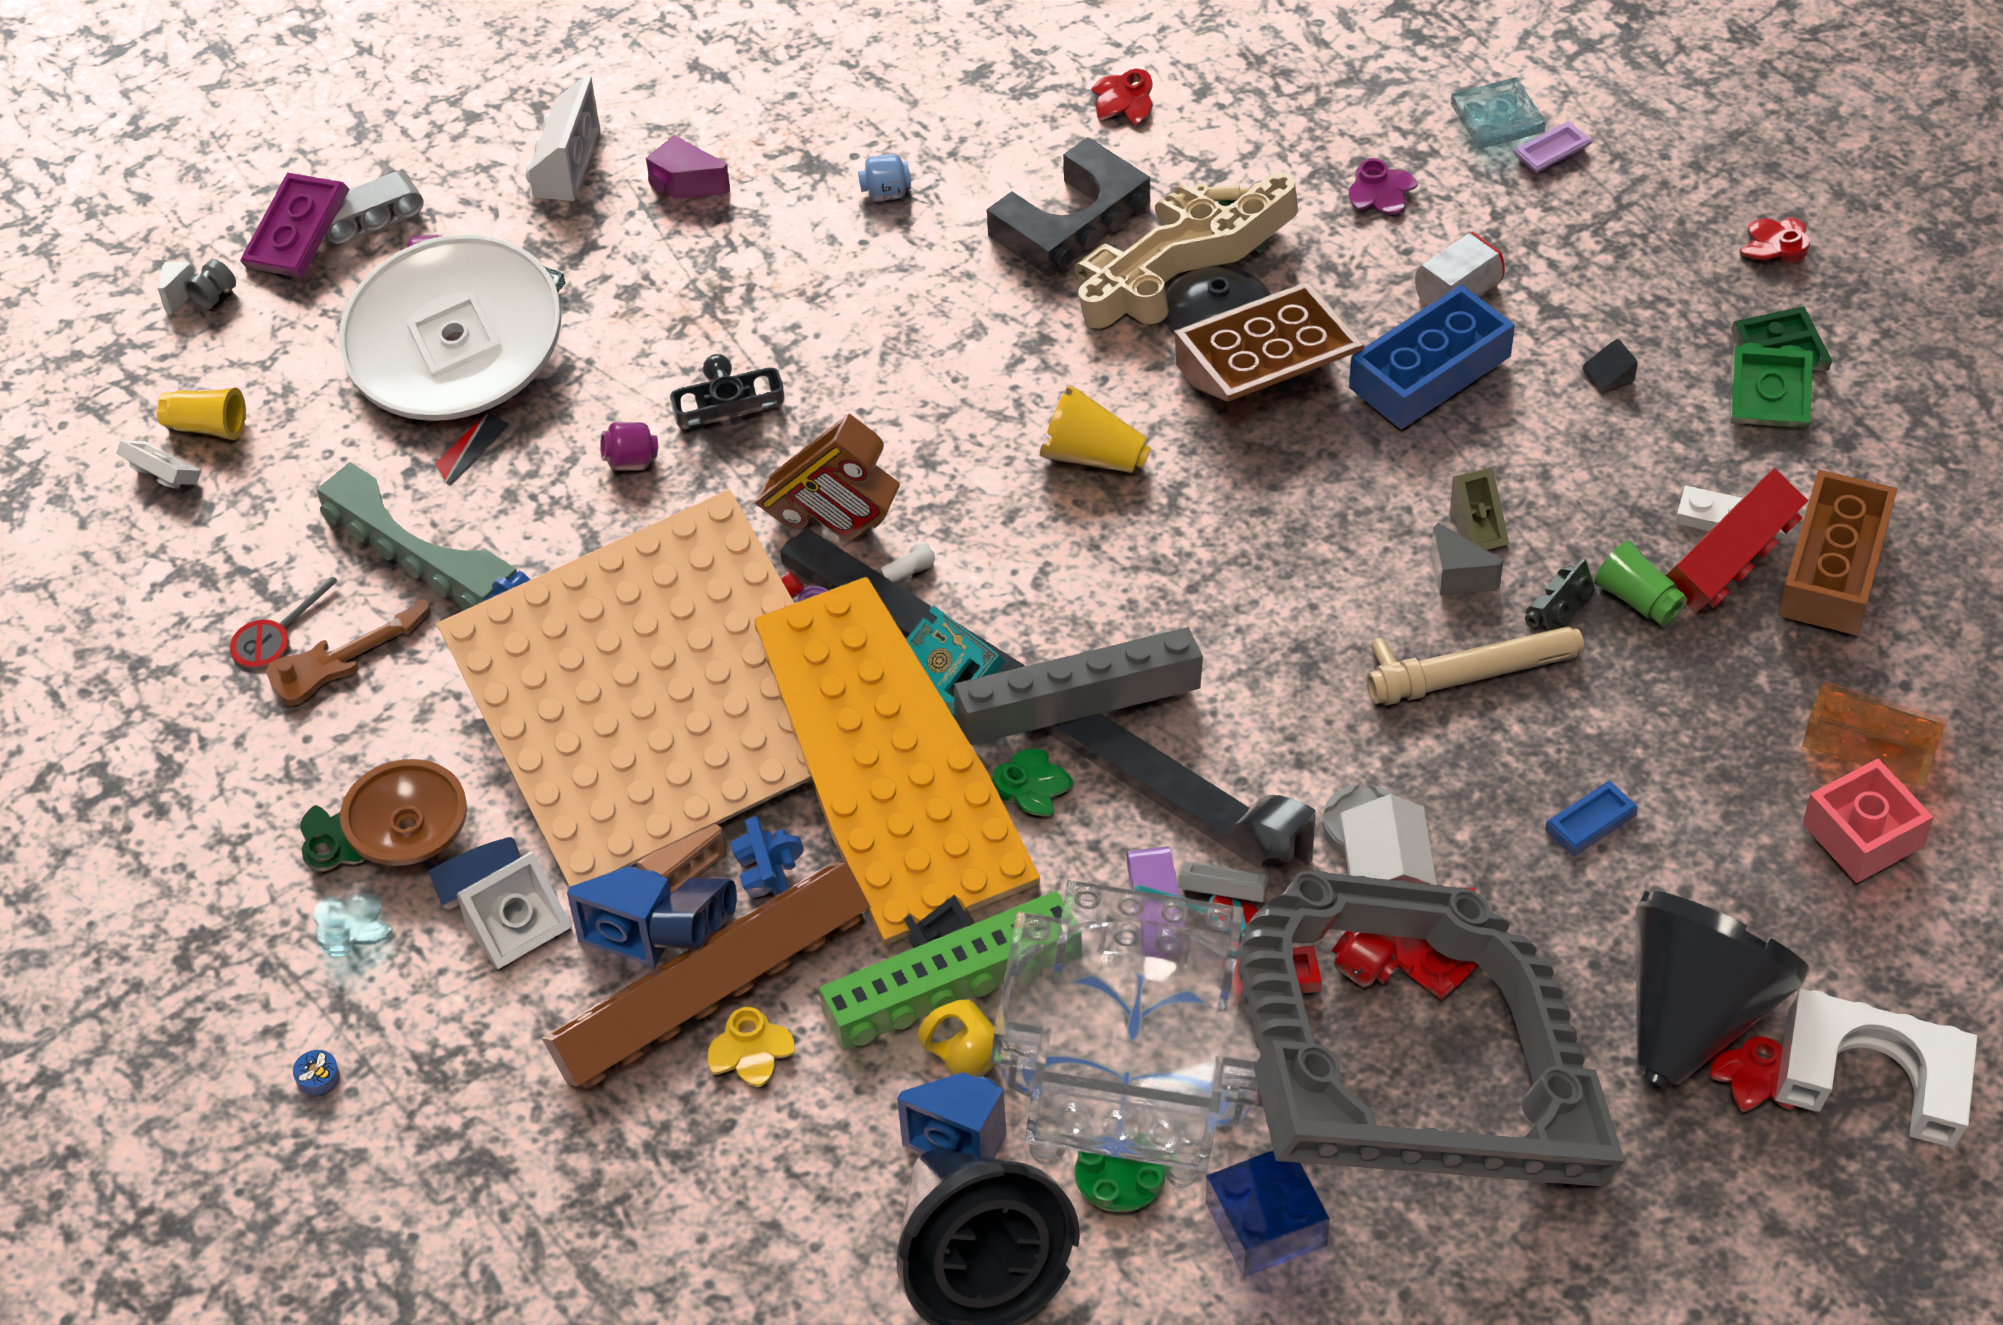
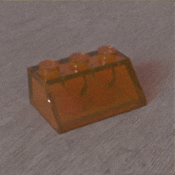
[1802,681,1948,786]

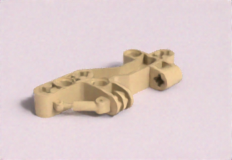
[1074,173,1299,329]

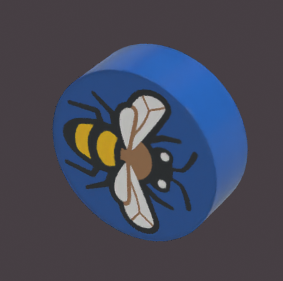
[293,1050,340,1095]

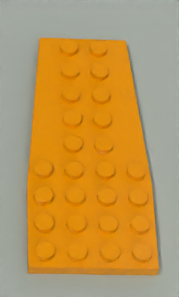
[755,577,1040,946]

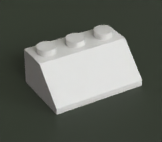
[525,75,600,201]

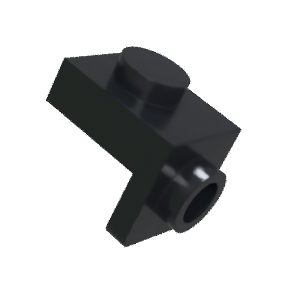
[903,895,975,948]

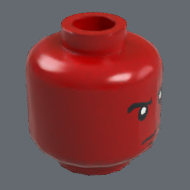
[1331,931,1399,987]

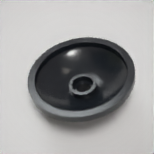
[1164,266,1271,336]

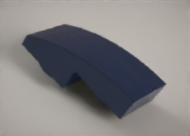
[428,836,522,910]

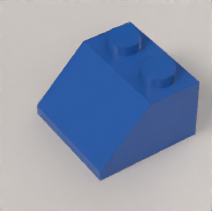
[567,866,671,968]
[897,1072,1006,1158]

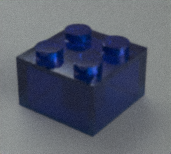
[1205,1150,1330,1278]

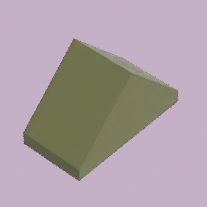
[1449,467,1510,550]

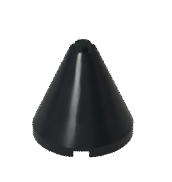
[1636,891,1809,1090]
[896,1149,1080,1325]

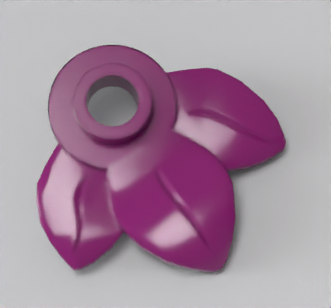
[1349,158,1418,215]

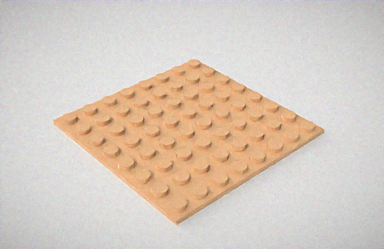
[436,489,812,887]

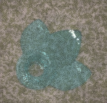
[313,893,393,956]

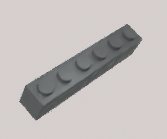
[954,627,1203,745]

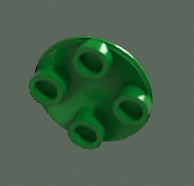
[1075,1130,1165,1212]

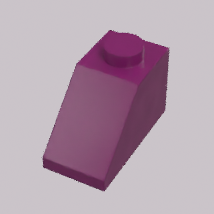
[645,135,731,199]

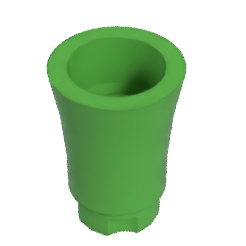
[1594,541,1688,627]

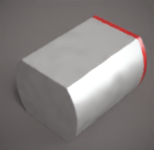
[1415,232,1505,305]

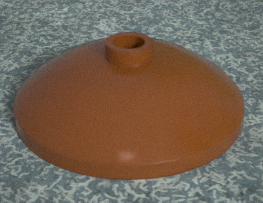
[340,759,467,866]

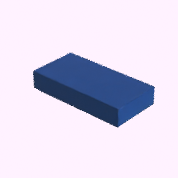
[1545,780,1638,857]

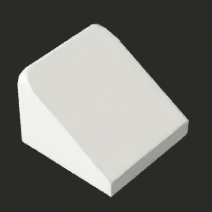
[157,262,195,314]

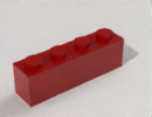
[1665,467,1809,614]

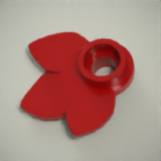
[1091,68,1153,126]
[1739,217,1810,262]
[1710,1036,1795,1112]

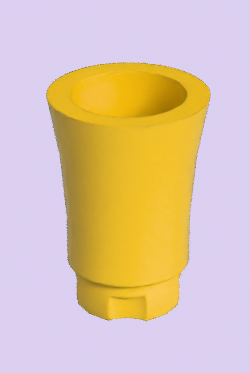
[156,387,246,440]

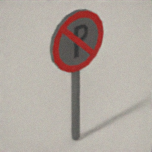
[229,577,337,669]

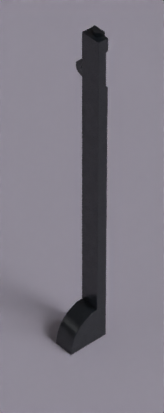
[780,527,1316,870]

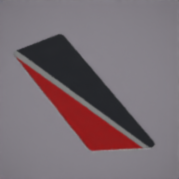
[435,413,509,484]

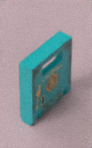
[906,605,1006,722]

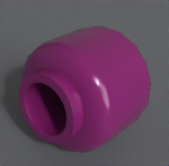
[600,421,658,471]

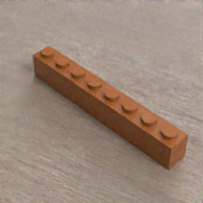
[542,862,871,1088]

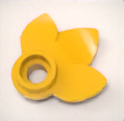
[708,1007,795,1087]

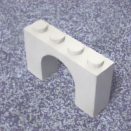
[1775,988,1977,1148]

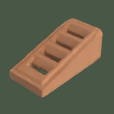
[637,824,726,894]

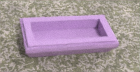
[1513,121,1592,174]

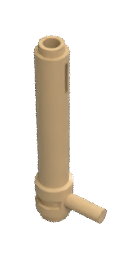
[1367,626,1584,706]

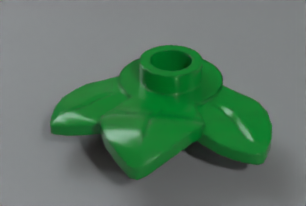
[991,749,1074,816]

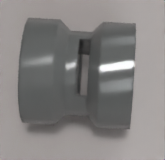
[184,258,237,310]

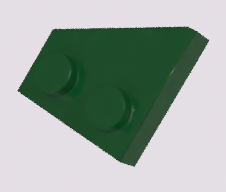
[1731,306,1832,371]

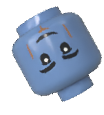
[858,153,911,203]

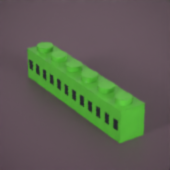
[819,890,1080,1050]

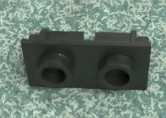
[1525,558,1595,631]

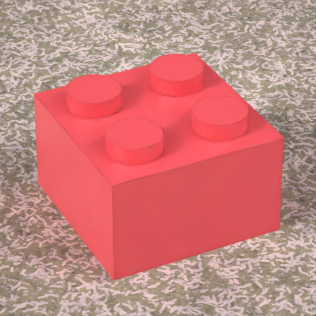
[1802,758,1933,883]

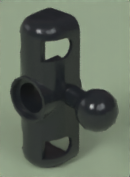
[670,354,785,429]

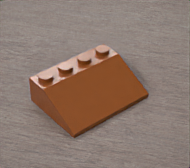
[1174,281,1364,401]

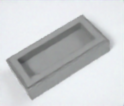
[1178,862,1269,902]

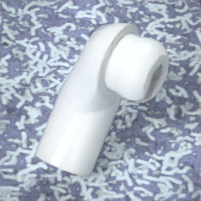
[881,542,935,583]

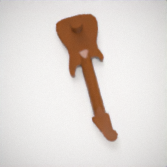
[266,599,430,706]

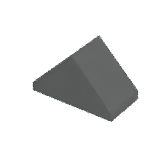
[1431,523,1504,595]

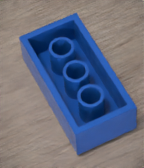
[1349,284,1515,430]

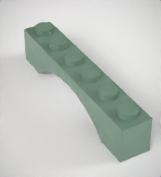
[316,462,517,610]

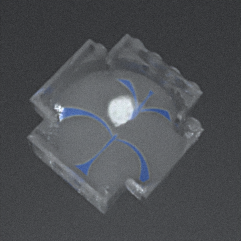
[991,880,1263,1188]

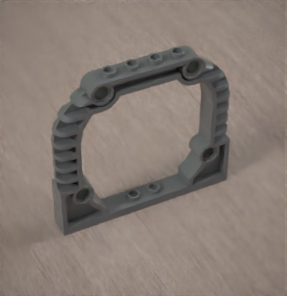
[1237,871,1625,1186]

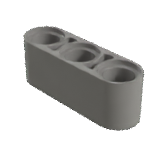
[326,171,424,244]

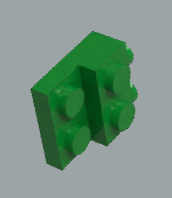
[1730,343,1813,428]

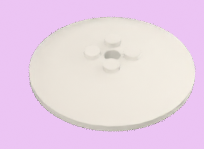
[339,234,562,421]

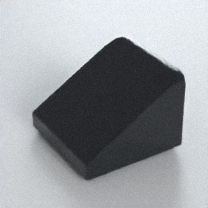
[1582,339,1638,393]

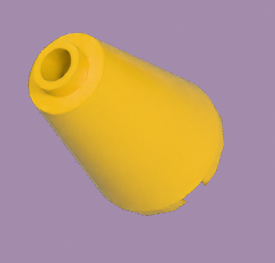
[1039,385,1151,473]

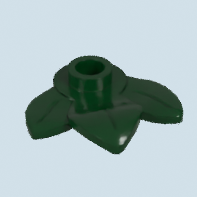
[300,805,367,871]

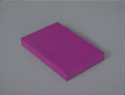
[239,172,350,278]

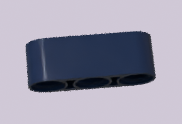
[650,877,737,949]

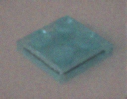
[1451,77,1546,150]

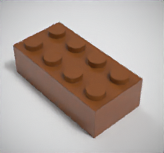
[1778,469,1898,635]

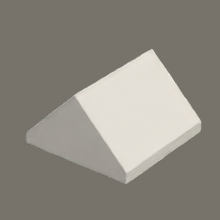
[1339,794,1437,885]
[457,852,572,969]

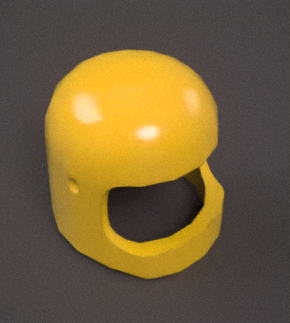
[917,999,1003,1078]

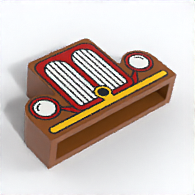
[754,413,900,541]

